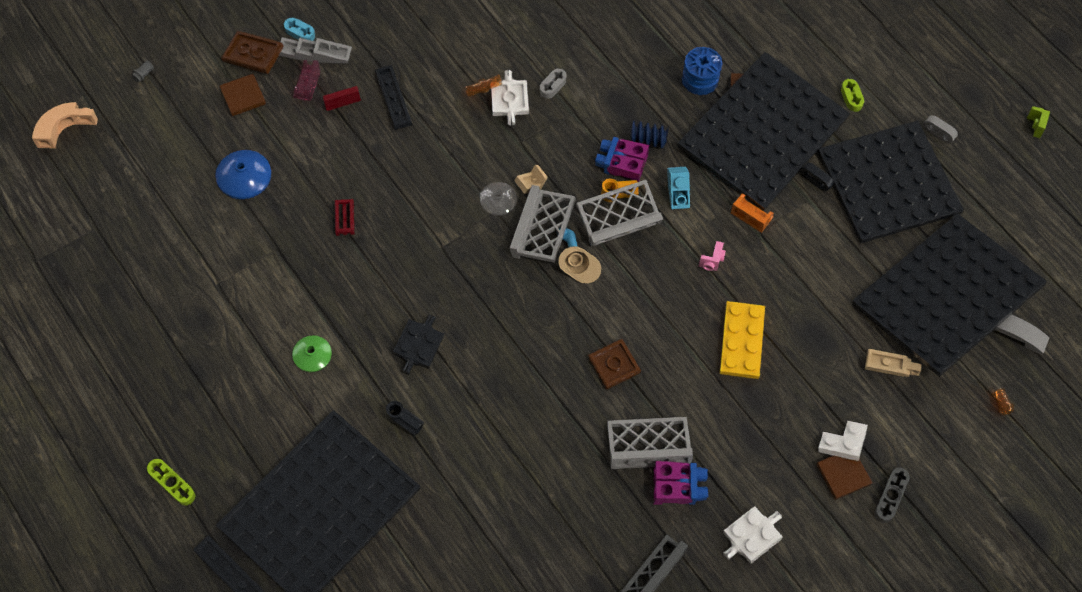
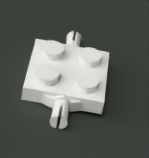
[491,70,529,125]
[723,506,782,564]

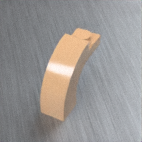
[32,102,98,148]

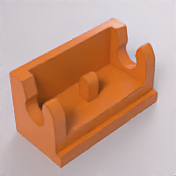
[731,193,774,233]

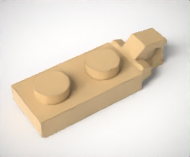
[865,349,922,377]

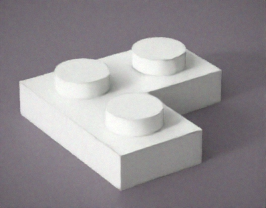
[818,421,867,461]

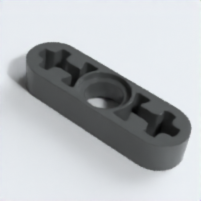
[874,468,910,523]

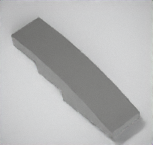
[279,37,352,63]

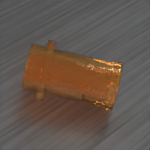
[992,388,1014,415]

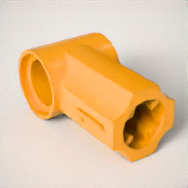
[601,178,639,202]

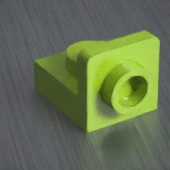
[1027,106,1050,138]

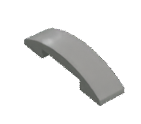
[994,315,1049,355]

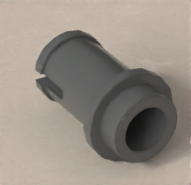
[131,60,154,83]

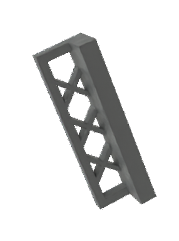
[621,535,688,592]

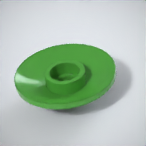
[292,336,332,372]

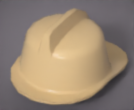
[559,247,601,283]

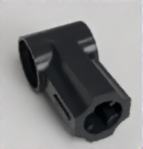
[386,401,424,437]

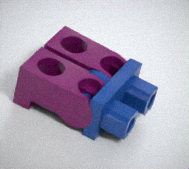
[595,137,649,182]
[654,461,708,505]

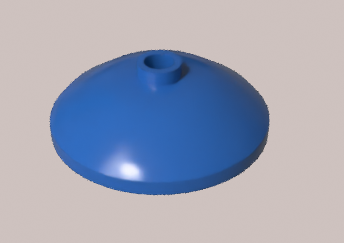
[216,150,271,199]

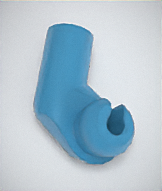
[556,228,578,248]

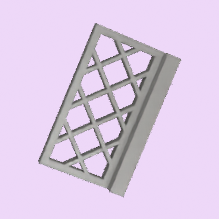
[576,180,663,247]
[510,185,576,263]
[607,417,693,469]

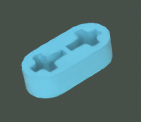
[284,18,315,41]

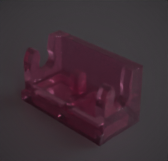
[293,59,321,101]

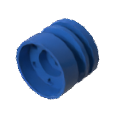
[682,47,722,95]

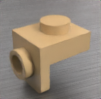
[514,165,547,194]

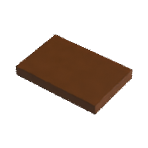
[221,30,284,74]

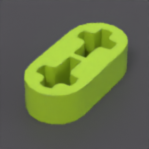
[841,79,864,112]

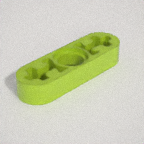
[147,459,195,505]

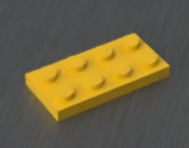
[720,301,765,379]

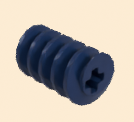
[630,120,669,148]

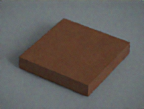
[219,74,266,116]
[588,339,641,390]
[816,456,872,500]

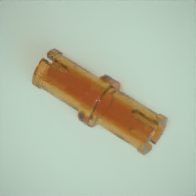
[465,75,502,97]

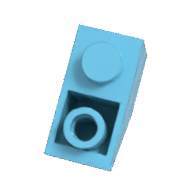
[667,167,690,209]

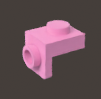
[699,241,726,271]

